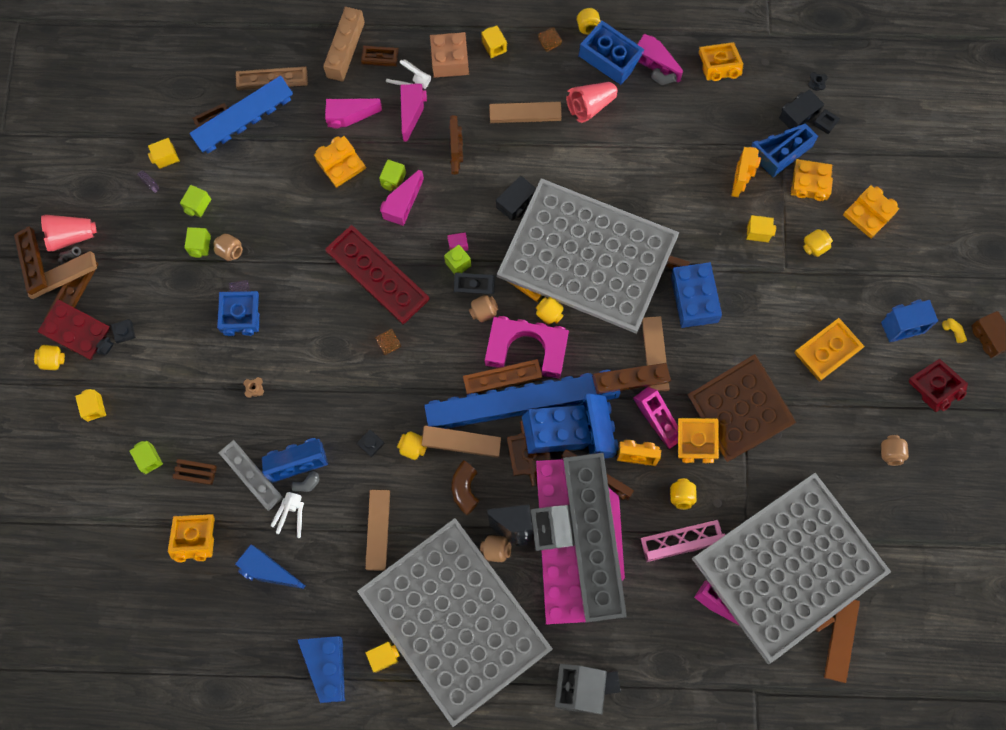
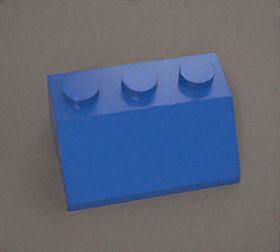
[579,21,644,85]
[580,394,619,459]
[262,438,328,483]

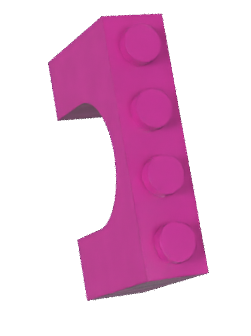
[485,316,569,379]

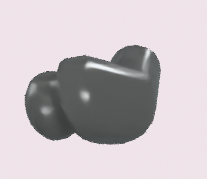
[651,68,677,85]

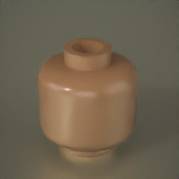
[214,234,242,261]
[469,295,499,322]
[881,435,909,466]
[480,535,511,562]

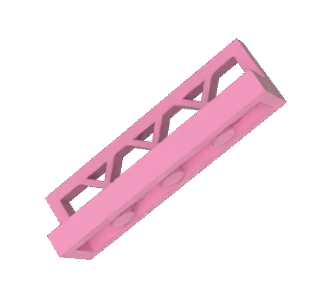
[640,520,725,562]

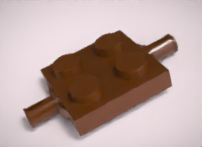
[449,115,463,175]
[507,421,551,487]

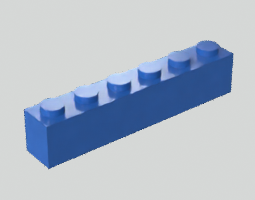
[189,75,293,154]

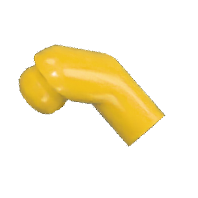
[942,318,967,343]

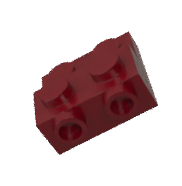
[909,359,968,412]

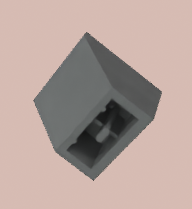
[530,505,575,551]
[555,664,607,714]

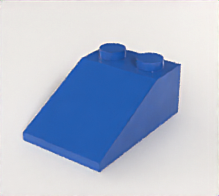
[235,545,306,589]

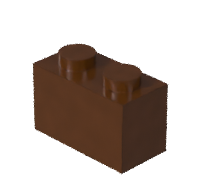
[971,311,1006,358]

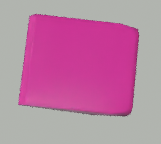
[447,233,468,251]

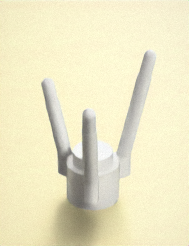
[386,59,431,89]
[271,492,304,538]

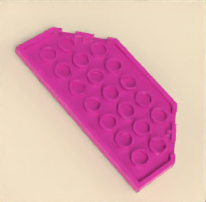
[536,459,625,624]

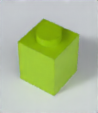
[379,160,406,191]
[180,185,211,218]
[185,227,211,258]
[444,245,471,274]
[130,441,163,474]

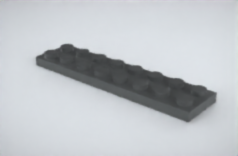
[563,453,627,622]

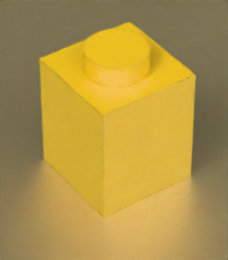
[481,25,507,58]
[148,138,179,169]
[746,215,776,242]
[75,389,106,422]
[365,642,400,672]

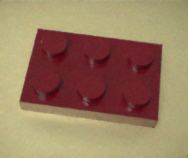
[37,300,110,360]

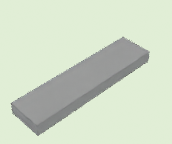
[218,440,283,511]

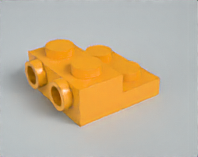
[699,42,743,81]
[314,136,366,188]
[731,147,761,197]
[791,159,833,201]
[843,185,899,238]
[678,418,719,463]
[617,440,661,466]
[168,514,215,562]

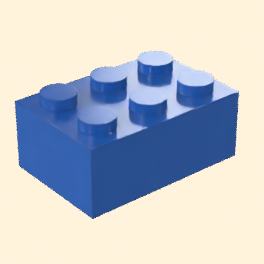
[671,262,722,328]
[522,405,591,454]

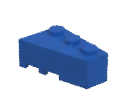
[751,124,818,178]
[298,636,345,703]

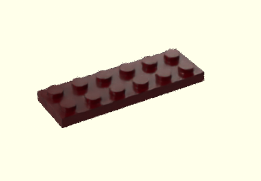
[325,225,430,325]

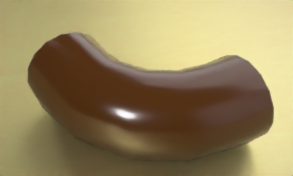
[451,460,480,515]

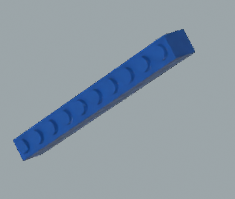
[425,370,620,429]

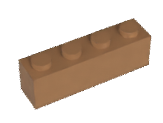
[323,7,365,82]

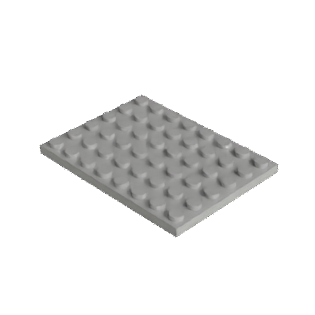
[497,178,679,334]
[692,473,891,664]
[357,518,553,727]

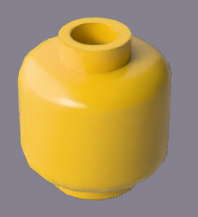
[577,8,601,35]
[803,229,833,257]
[536,297,564,325]
[34,345,65,370]
[397,431,427,460]
[670,478,697,510]

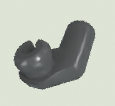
[57,247,81,265]
[292,471,319,492]

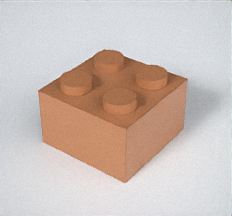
[430,32,469,78]

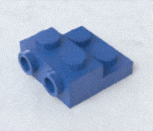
[217,291,260,336]

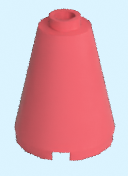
[566,82,617,123]
[41,215,97,252]

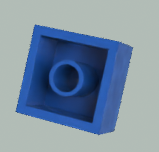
[881,300,938,343]

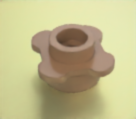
[244,377,264,398]

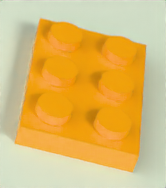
[794,318,865,382]

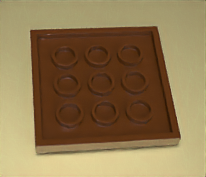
[688,354,797,462]

